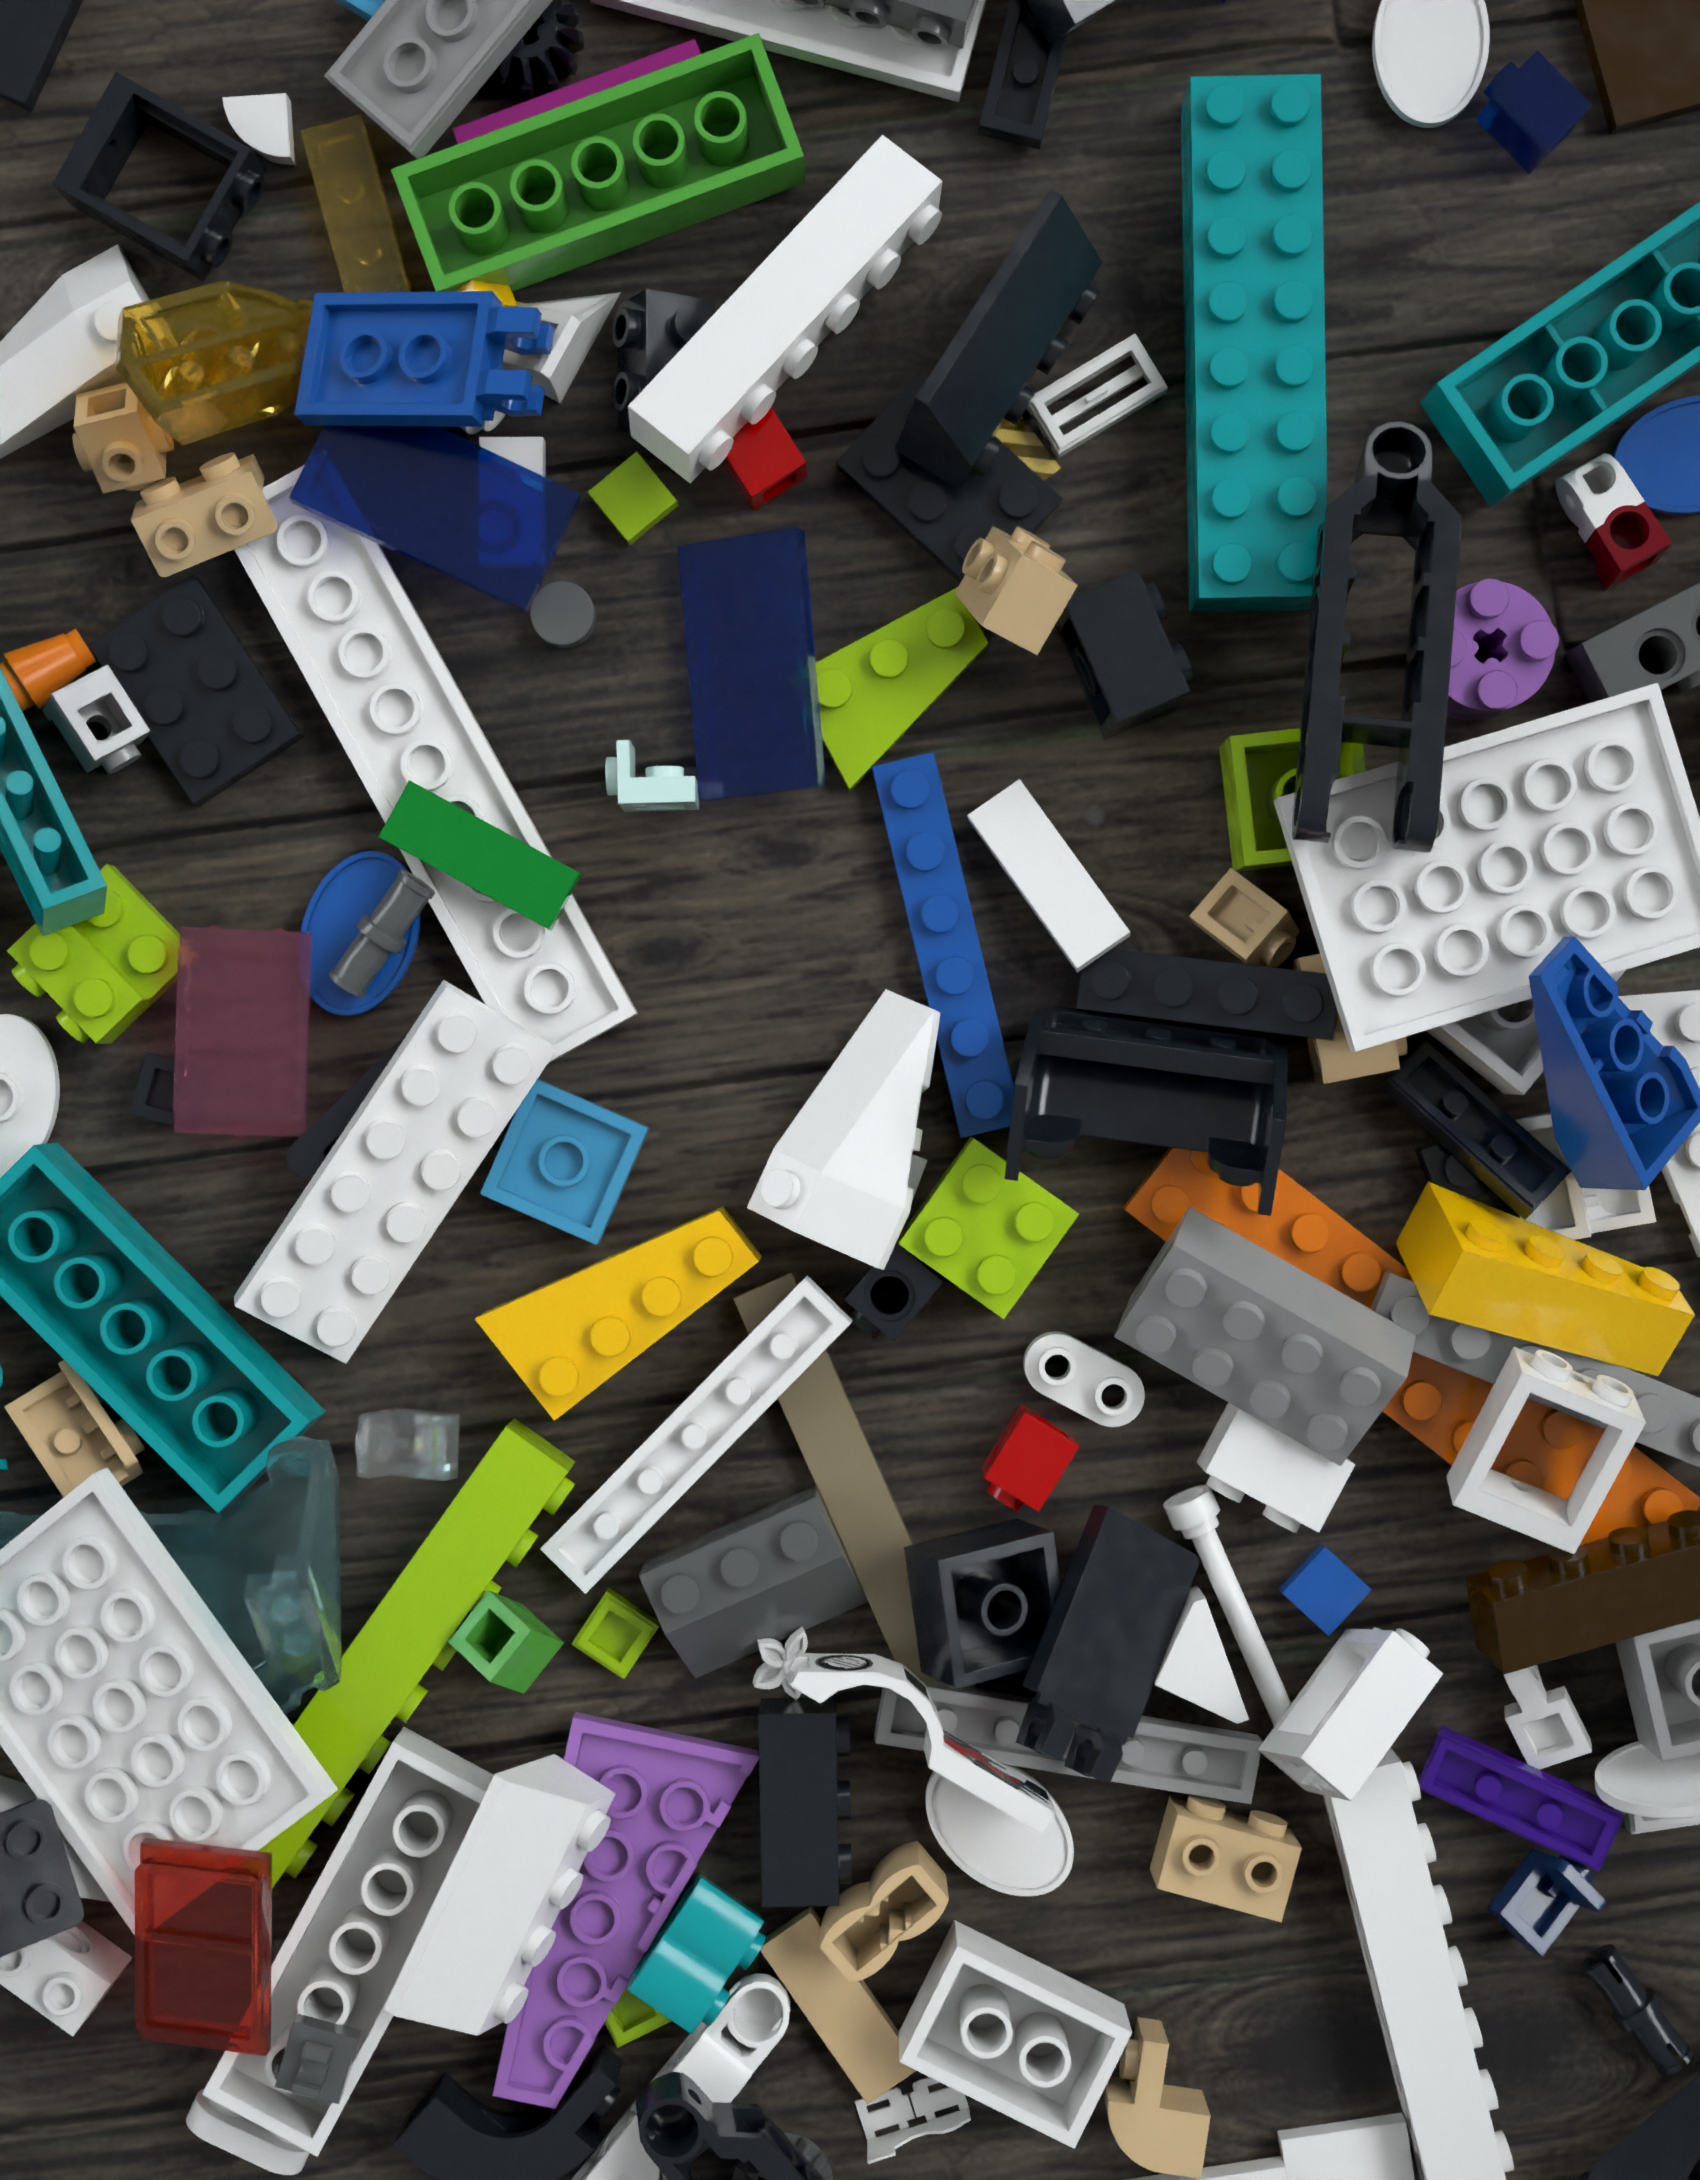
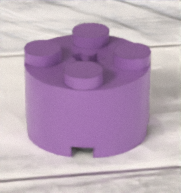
[1447,578,1559,720]

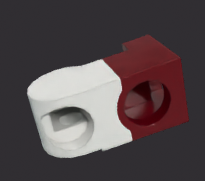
[1555,453,1672,590]

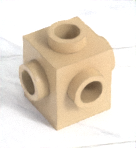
[72,379,174,494]

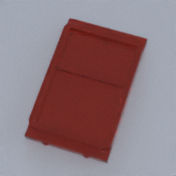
[135,1838,272,2056]

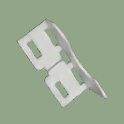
[854,2077,971,2164]

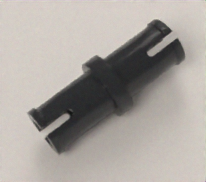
[1581,1944,1694,2076]

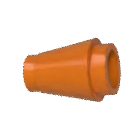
[0,628,97,712]

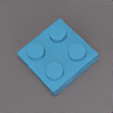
[480,1079,650,1245]

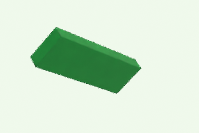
[379,780,582,931]

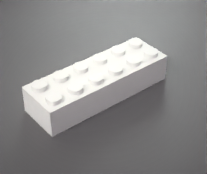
[202,1727,494,2157]

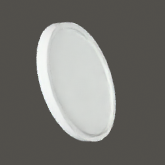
[1372,0,1490,128]
[0,1014,60,1178]
[1595,1741,1700,1819]
[925,1764,1074,1897]

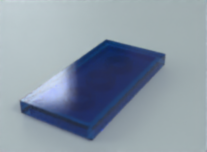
[289,426,581,614]
[678,527,826,802]

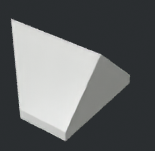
[501,292,621,403]

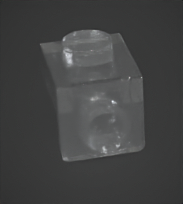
[355,1408,460,1481]

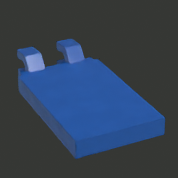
[294,291,554,427]

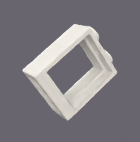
[1446,1347,1646,1554]
[1258,1627,1443,1801]

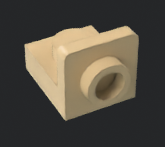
[1189,868,1299,968]

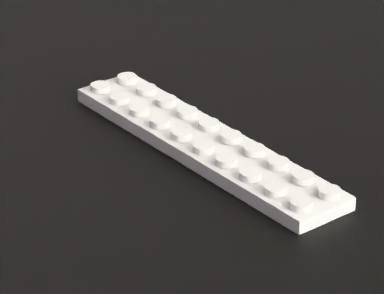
[234,453,638,1064]

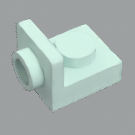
[605,740,699,812]

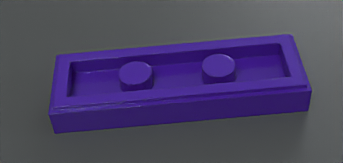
[1417,1725,1625,1872]

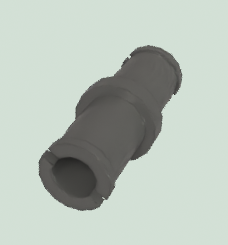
[328,869,435,998]

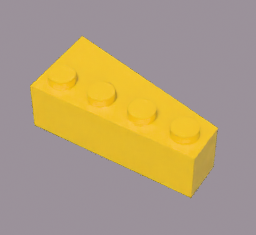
[1395,1182,1695,1376]
[475,1207,762,1421]

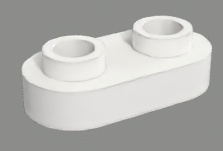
[1023,1332,1145,1427]
[186,2089,310,2175]

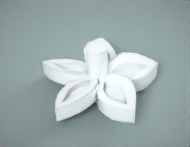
[752,1626,808,1700]

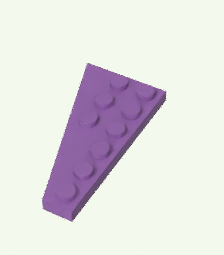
[492,1712,759,2109]

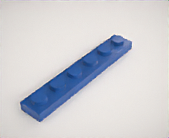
[872,752,1014,1138]

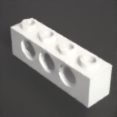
[0,1921,133,2037]

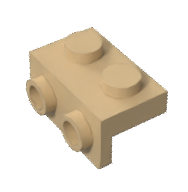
[131,452,278,577]
[4,1360,145,1498]

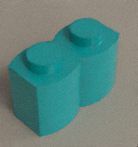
[627,1872,766,2034]

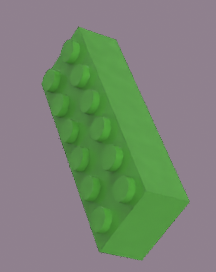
[391,33,806,292]

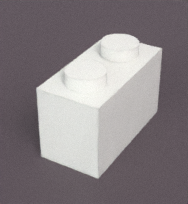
[1197,1402,1355,1533]

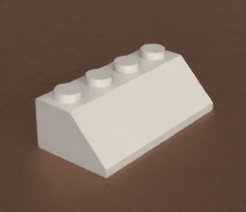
[383,1754,616,2036]

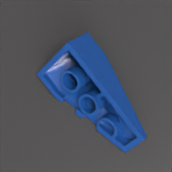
[1528,936,1700,1190]

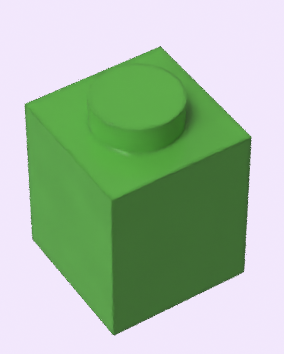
[448,1590,564,1694]

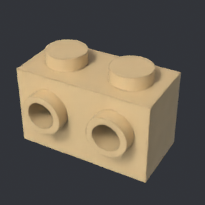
[955,526,1078,655]
[1150,1794,1302,1923]

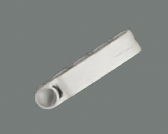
[571,1973,791,2180]

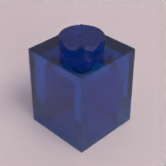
[1476,50,1592,174]

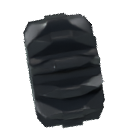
[494,0,585,99]

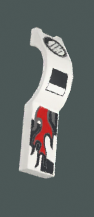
[788,1653,1056,1835]

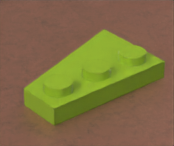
[790,587,988,792]

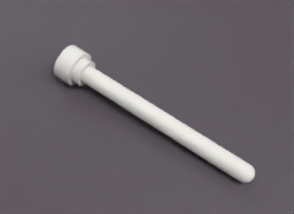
[1163,1484,1291,1727]

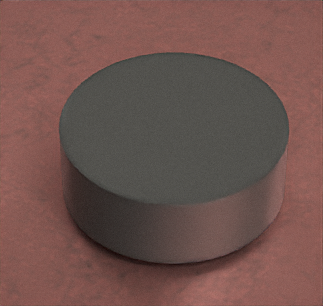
[530,581,596,648]

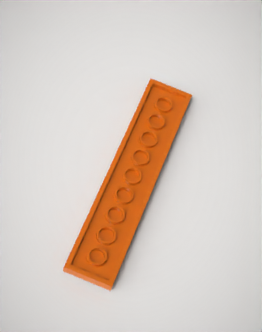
[1122,1147,1700,1545]

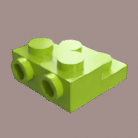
[7,864,201,1044]

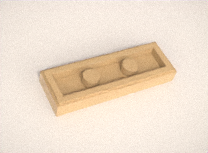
[760,1906,916,2105]

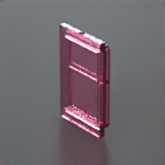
[173,925,313,1138]

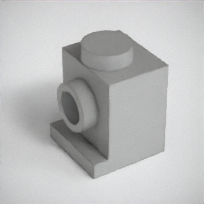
[42,664,150,775]

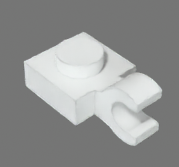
[1504,1665,1592,1770]

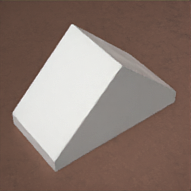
[1154,1585,1249,1724]

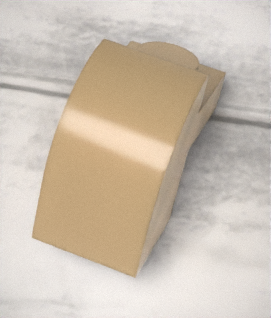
[1103,2017,1211,2179]

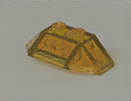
[115,280,313,446]

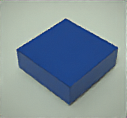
[1279,1543,1372,1636]

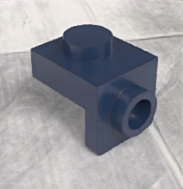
[1487,1849,1607,1956]

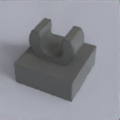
[275,2014,361,2104]

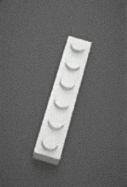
[540,1275,853,1594]

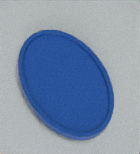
[1612,395,1700,515]
[299,851,421,1016]

